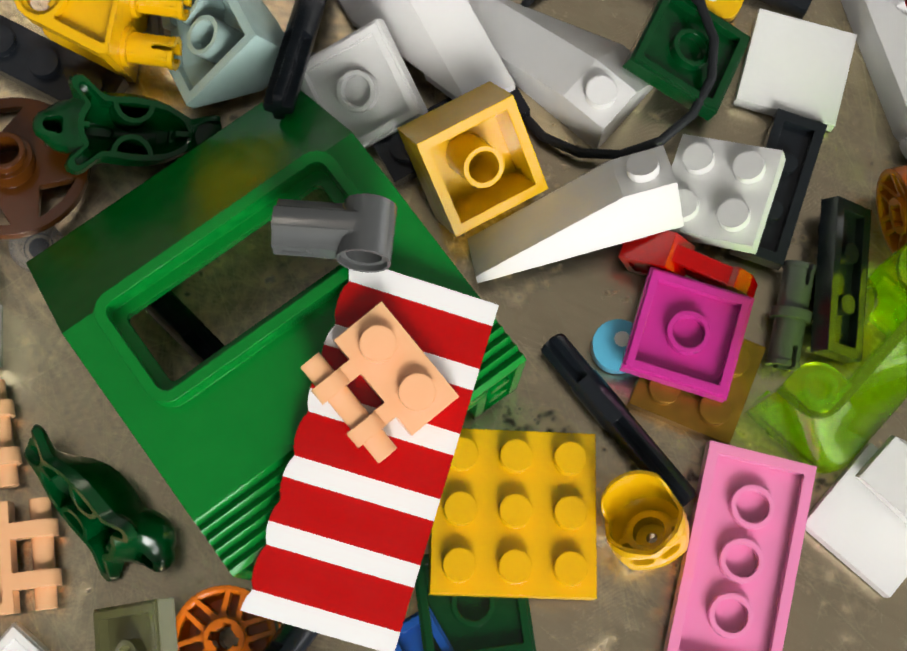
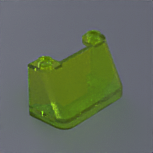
[745,242,907,474]

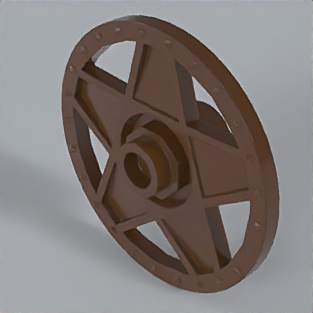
[0,97,91,239]

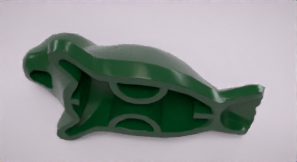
[32,74,222,175]
[24,424,176,582]

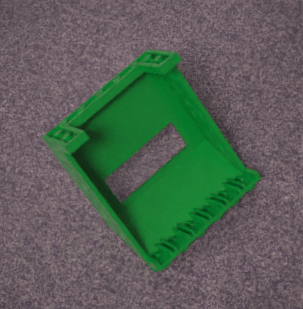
[26,90,527,581]

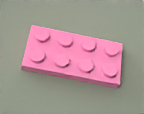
[663,440,817,651]

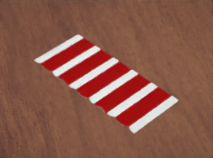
[240,269,499,651]

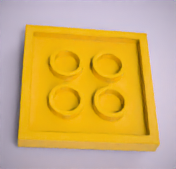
[428,428,597,600]

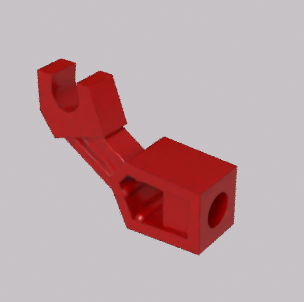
[618,231,758,298]

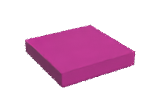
[619,267,755,403]

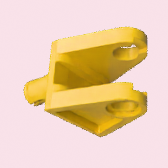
[14,0,192,83]

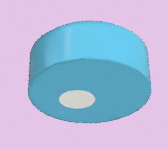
[590,319,633,375]

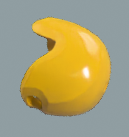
[601,470,689,570]

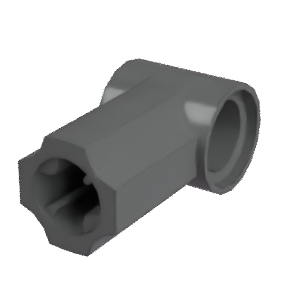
[271,193,398,273]

